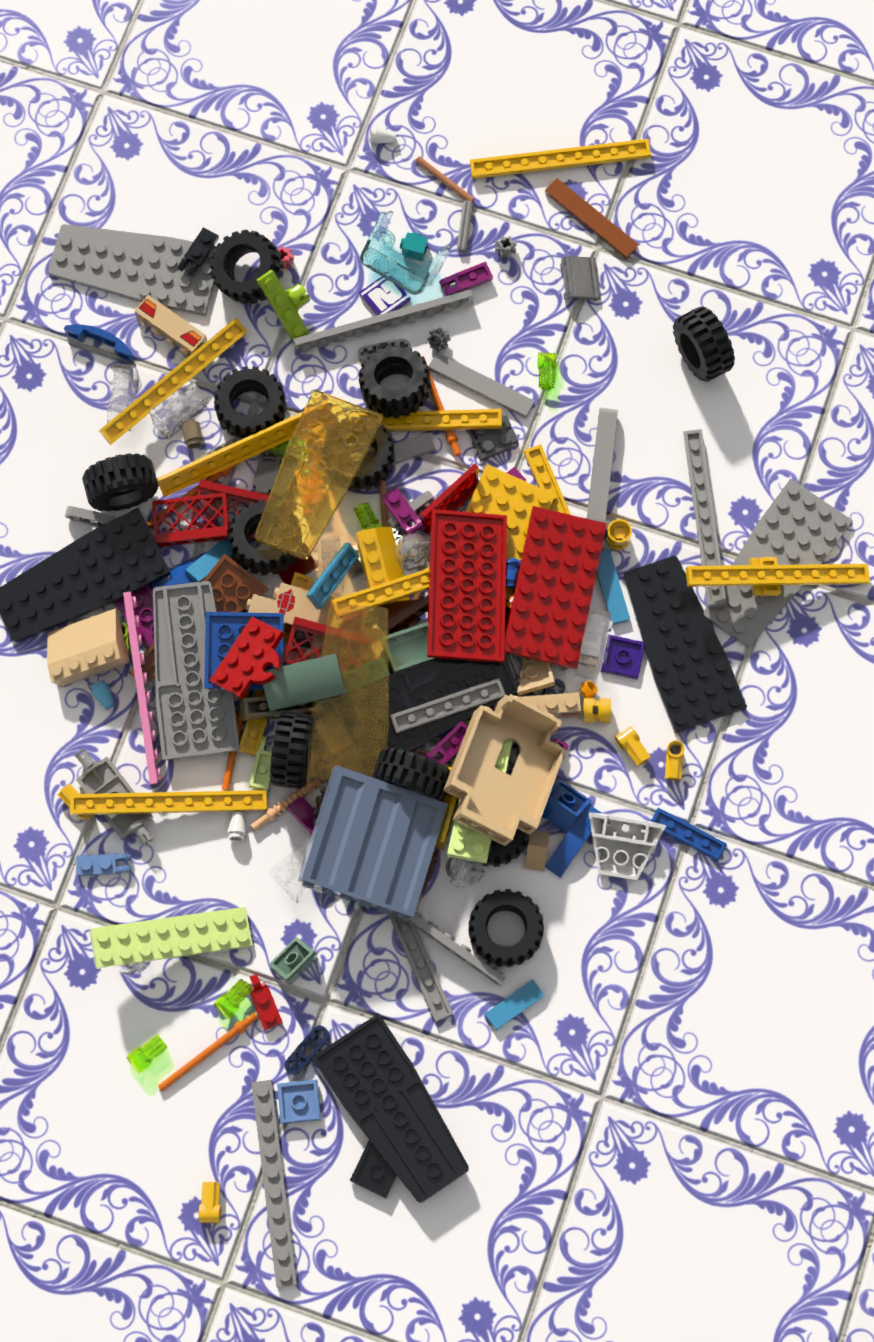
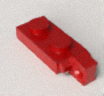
[249,974,283,1031]

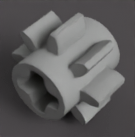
[495,235,517,259]

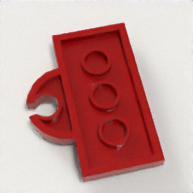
[209,617,284,699]

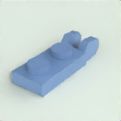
[76,854,132,877]

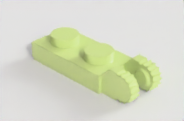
[249,736,273,792]

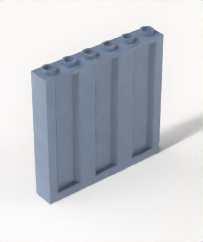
[297,765,448,920]

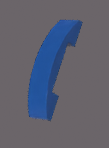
[64,324,134,363]
[545,804,602,878]

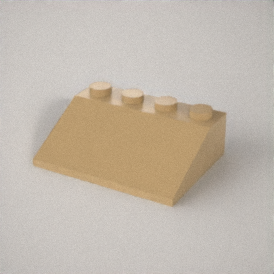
[47,608,130,687]

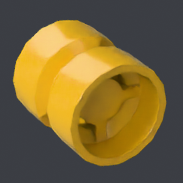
[606,519,632,551]
[583,698,611,723]

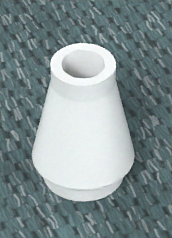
[369,126,396,144]
[227,811,246,842]

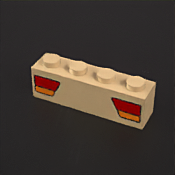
[135,295,207,357]
[520,692,581,718]

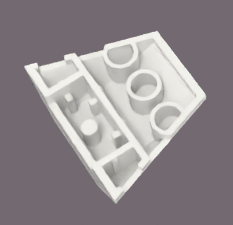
[589,812,666,880]

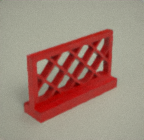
[420,463,479,537]
[190,479,274,542]
[152,493,230,547]
[283,617,370,673]

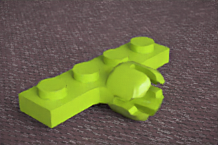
[256,270,310,342]

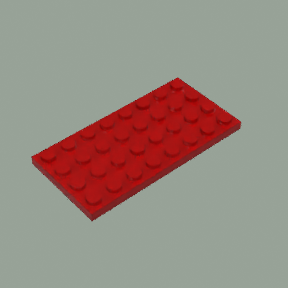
[505,506,607,670]
[427,509,507,663]

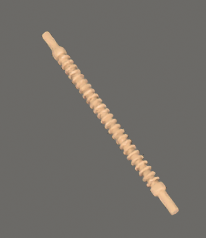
[251,747,358,831]

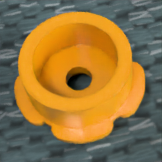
[580,680,598,698]

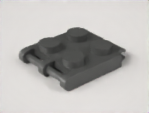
[466,415,519,461]
[252,452,298,500]

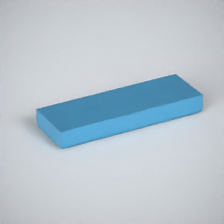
[185,540,234,582]
[484,979,545,1031]

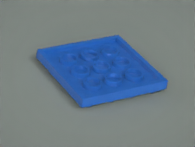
[204,612,284,690]

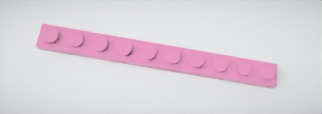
[123,592,161,785]

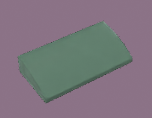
[380,622,437,674]
[263,654,346,711]

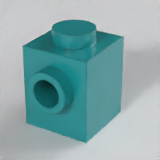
[400,232,428,262]

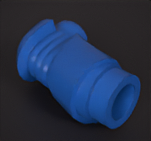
[506,558,521,588]

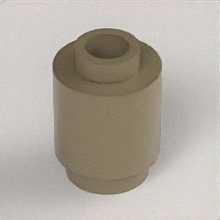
[181,419,203,448]

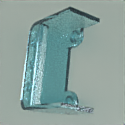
[360,211,452,295]

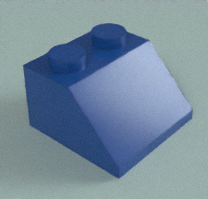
[542,779,592,833]

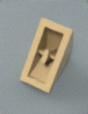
[524,830,550,871]

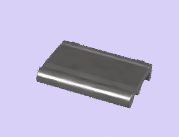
[560,256,601,301]

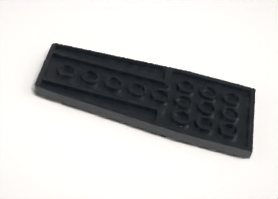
[0,507,171,643]
[623,556,747,734]
[333,658,518,771]
[312,1013,469,1203]

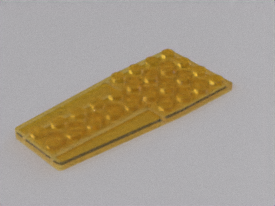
[255,389,384,560]
[306,603,389,779]

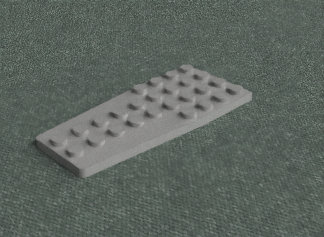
[48,224,218,316]
[704,478,853,647]
[153,581,240,760]

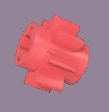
[278,246,294,271]

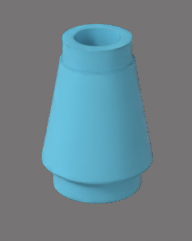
[90,680,115,710]

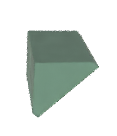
[268,936,318,986]

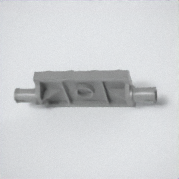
[75,748,154,846]

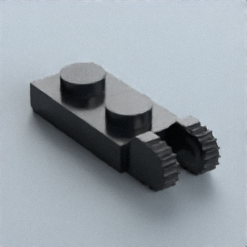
[178,227,219,276]

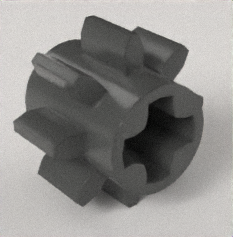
[427,327,451,352]

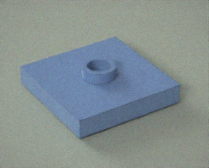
[277,1079,321,1125]

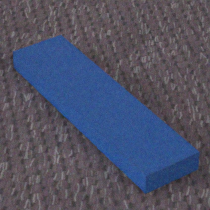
[651,807,727,862]

